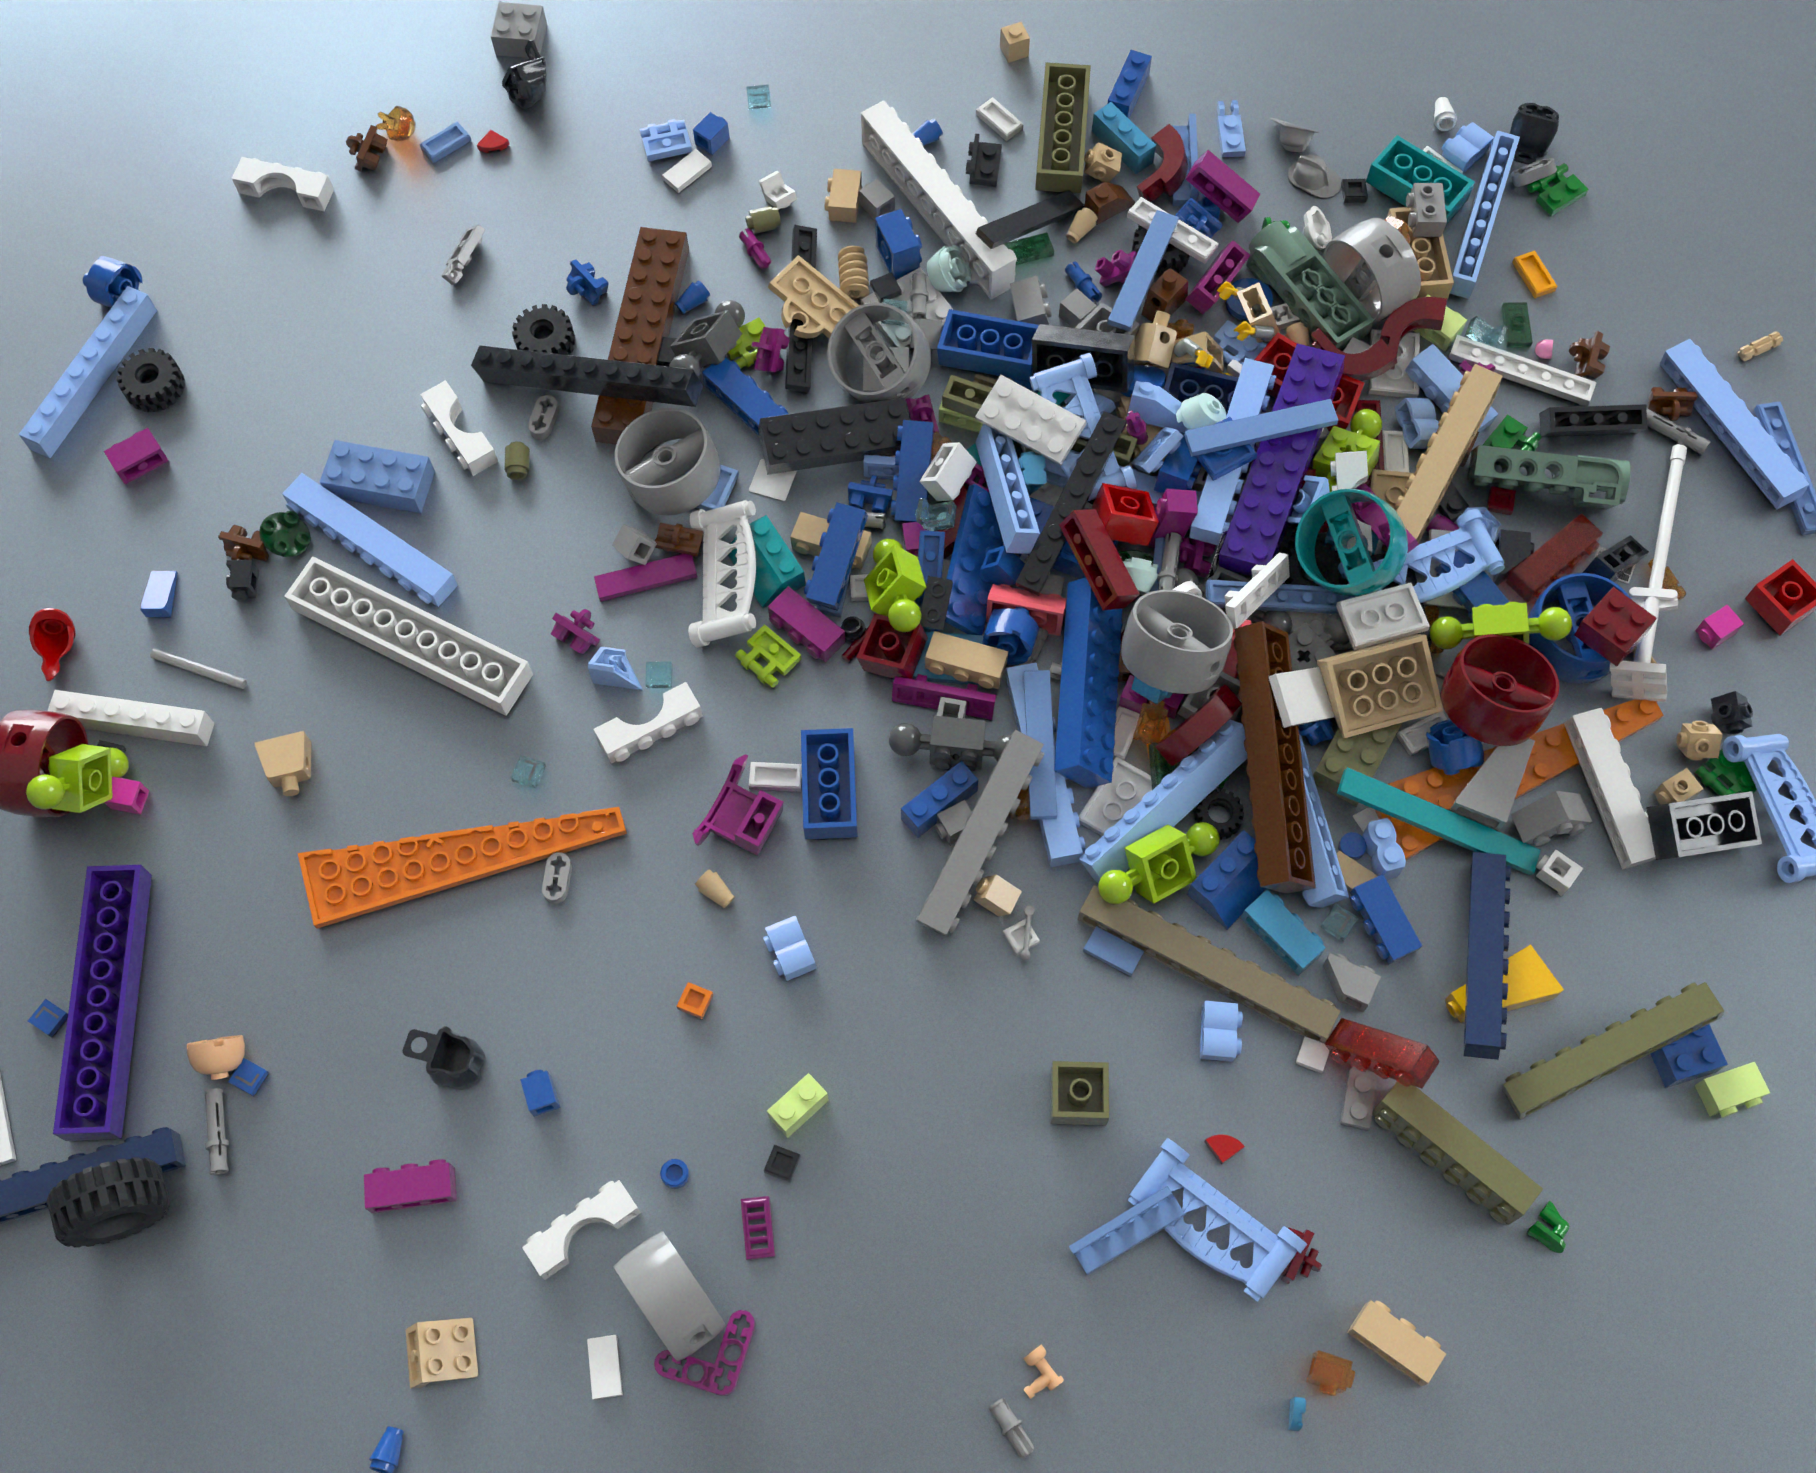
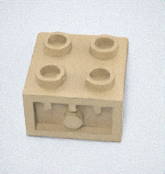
[405,1318,478,1389]

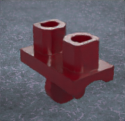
[1281,1228,1322,1284]

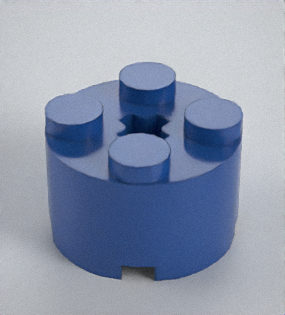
[83,256,143,308]
[982,607,1039,665]
[1426,719,1484,775]

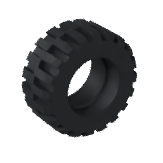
[47,1157,170,1248]

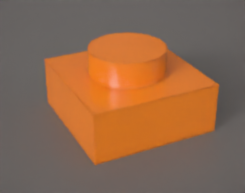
[676,982,714,1019]

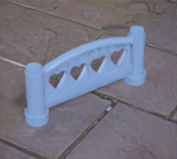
[1029,353,1137,501]
[1338,509,1505,603]
[1722,734,1816,883]
[1128,1138,1307,1302]

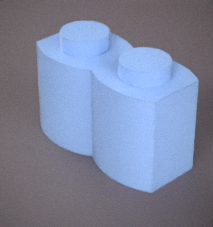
[1441,122,1494,173]
[1395,398,1439,449]
[1362,818,1406,880]
[763,916,817,981]
[1200,1001,1243,1062]

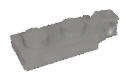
[441,225,485,285]
[1340,1049,1378,1130]

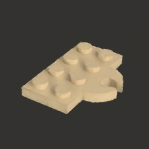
[768,255,860,339]

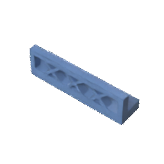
[1171,114,1199,206]
[1069,1186,1185,1275]

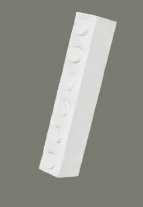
[48,690,214,746]
[1564,707,1656,870]

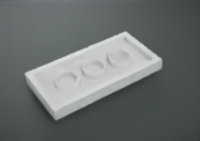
[975,375,1087,466]

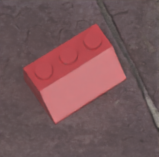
[986,584,1067,636]

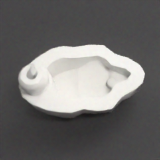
[1304,206,1332,250]

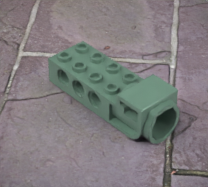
[1246,221,1375,351]
[1467,445,1631,510]

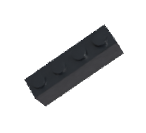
[1539,404,1648,437]

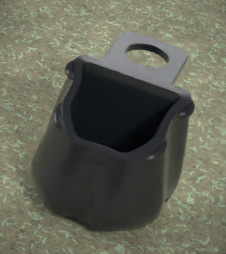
[502,40,546,109]
[1510,103,1559,165]
[402,1026,486,1088]

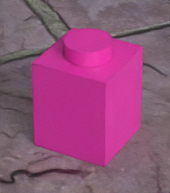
[1695,605,1744,649]
[104,777,149,815]

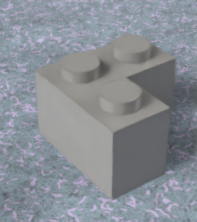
[1511,791,1593,846]

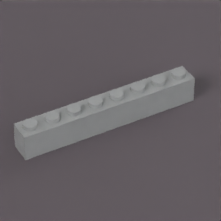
[916,729,1045,936]

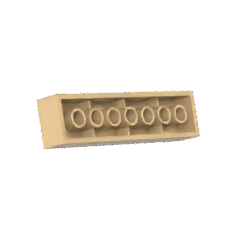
[1382,364,1503,552]

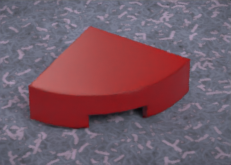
[477,129,510,153]
[1204,1134,1245,1164]

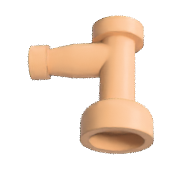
[1023,1344,1064,1399]

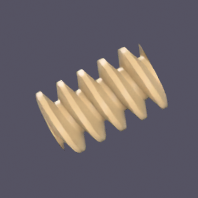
[838,246,870,300]

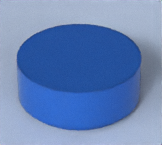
[1338,832,1367,860]
[660,1159,690,1189]

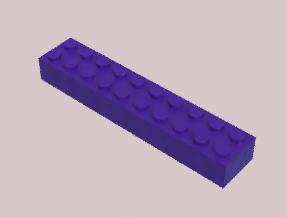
[1219,343,1345,577]
[53,864,152,1141]

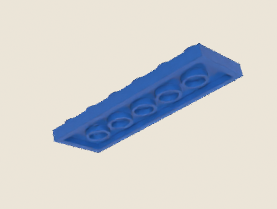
[945,484,1004,635]

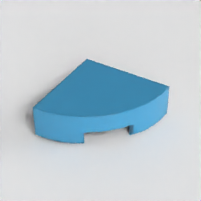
[1289,1397,1306,1431]

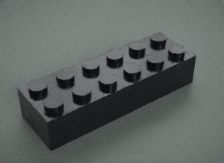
[758,398,909,475]

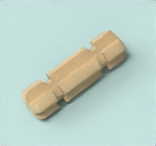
[1737,332,1783,361]

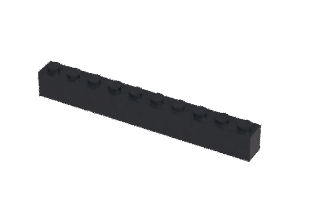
[471,345,703,407]

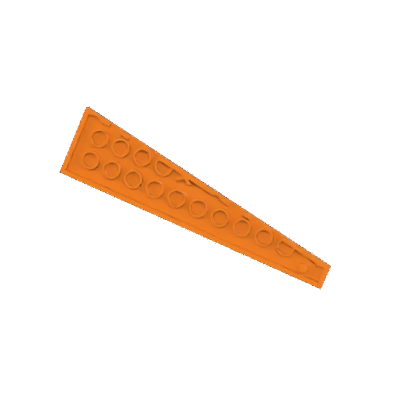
[1374,699,1664,860]
[297,807,627,929]

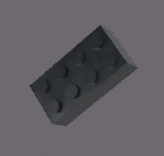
[1032,324,1135,393]
[1646,791,1762,860]

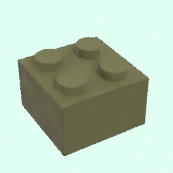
[1051,1061,1109,1125]

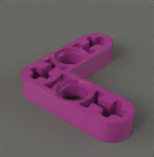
[654,1310,756,1396]

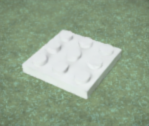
[861,267,953,349]

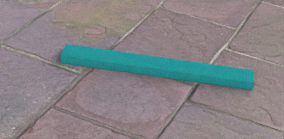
[1337,767,1541,875]

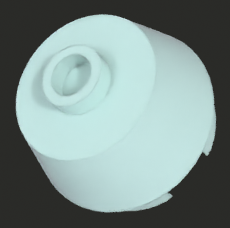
[927,245,971,292]
[1176,393,1227,430]
[1123,557,1158,595]

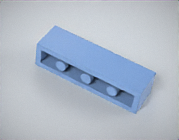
[1405,344,1498,433]

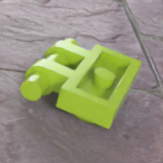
[727,317,766,369]
[735,624,802,688]

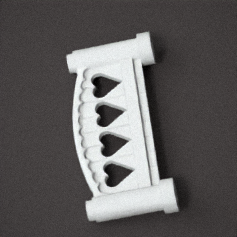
[688,500,756,648]

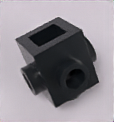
[1711,691,1753,735]

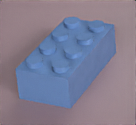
[319,440,435,514]

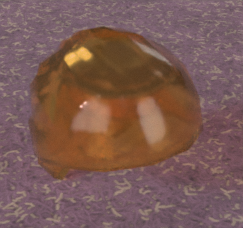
[375,105,416,142]

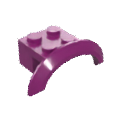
[692,754,784,856]

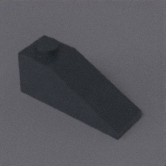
[1582,535,1649,582]

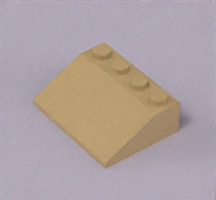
[1317,634,1443,738]

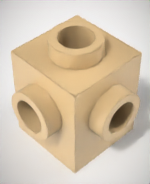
[1084,142,1122,183]
[1676,721,1722,760]

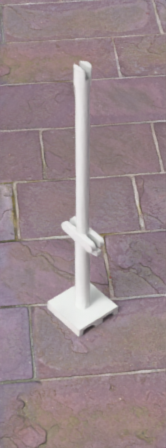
[1610,444,1687,702]

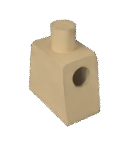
[1134,311,1177,369]
[255,731,311,796]

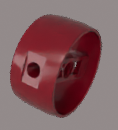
[1441,634,1559,746]
[0,709,88,818]

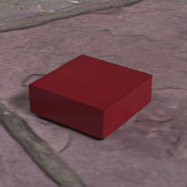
[1487,486,1516,515]

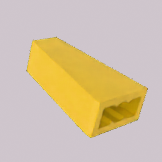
[1445,944,1564,1023]

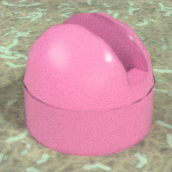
[1535,340,1553,359]

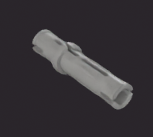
[1647,409,1711,455]
[1157,532,1182,590]
[204,1088,229,1175]

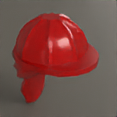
[29,608,76,681]

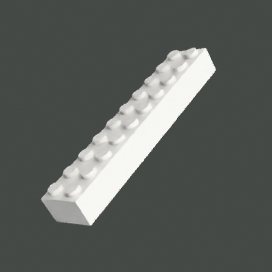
[861,100,1017,300]
[284,557,533,716]

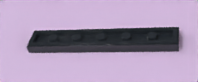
[975,190,1084,249]

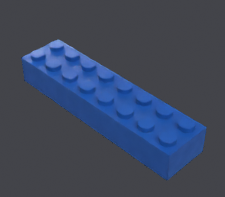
[1054,577,1122,788]

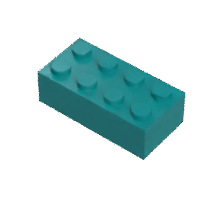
[1366,135,1475,225]

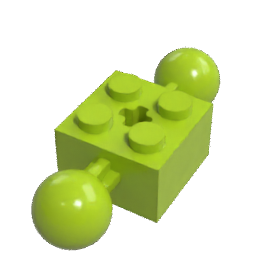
[1313,409,1382,492]
[864,539,926,632]
[1430,602,1572,650]
[26,744,129,813]
[1098,822,1220,904]

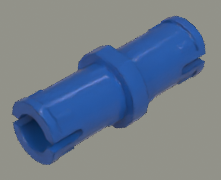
[1065,261,1102,303]

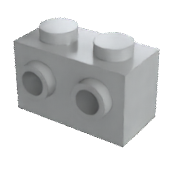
[1406,183,1447,237]
[1010,276,1052,325]

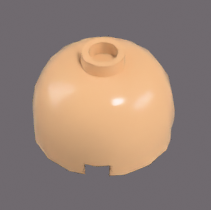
[187,1035,245,1080]

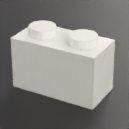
[919,442,977,501]

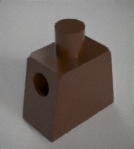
[1141,269,1188,322]

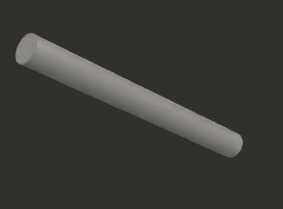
[150,648,247,689]

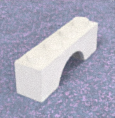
[231,157,334,211]
[420,380,498,476]
[1330,451,1372,556]
[594,682,703,764]
[522,1180,641,1280]

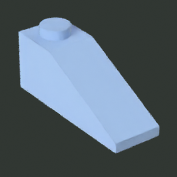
[1127,381,1188,433]

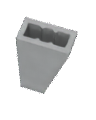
[1449,739,1535,832]

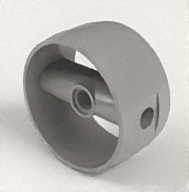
[1323,218,1421,323]
[827,303,931,403]
[615,408,721,515]
[1121,590,1233,694]
[614,1231,726,1362]

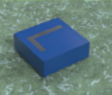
[28,999,68,1038]
[228,1058,269,1097]

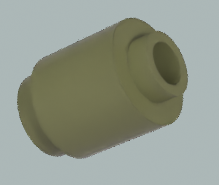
[745,206,781,234]
[504,441,530,480]

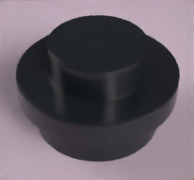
[841,616,866,641]

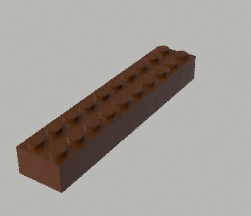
[591,227,689,445]
[1234,621,1316,894]

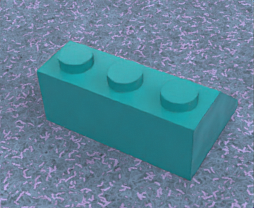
[728,515,806,609]

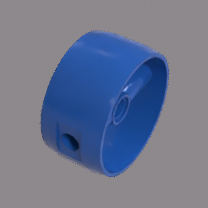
[1528,573,1632,684]

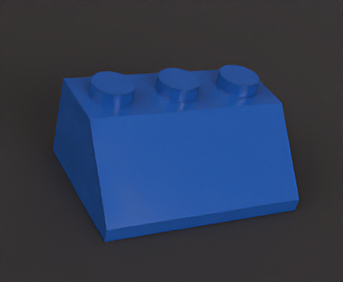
[1187,830,1267,930]

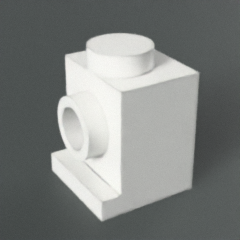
[1536,850,1583,897]

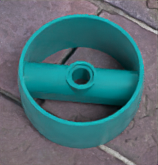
[1295,489,1408,596]

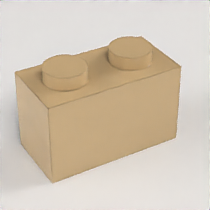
[824,168,862,223]

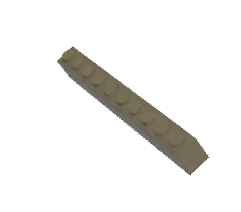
[1078,885,1341,1043]

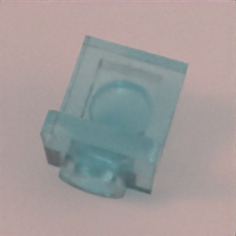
[1464,316,1507,348]
[915,498,957,531]

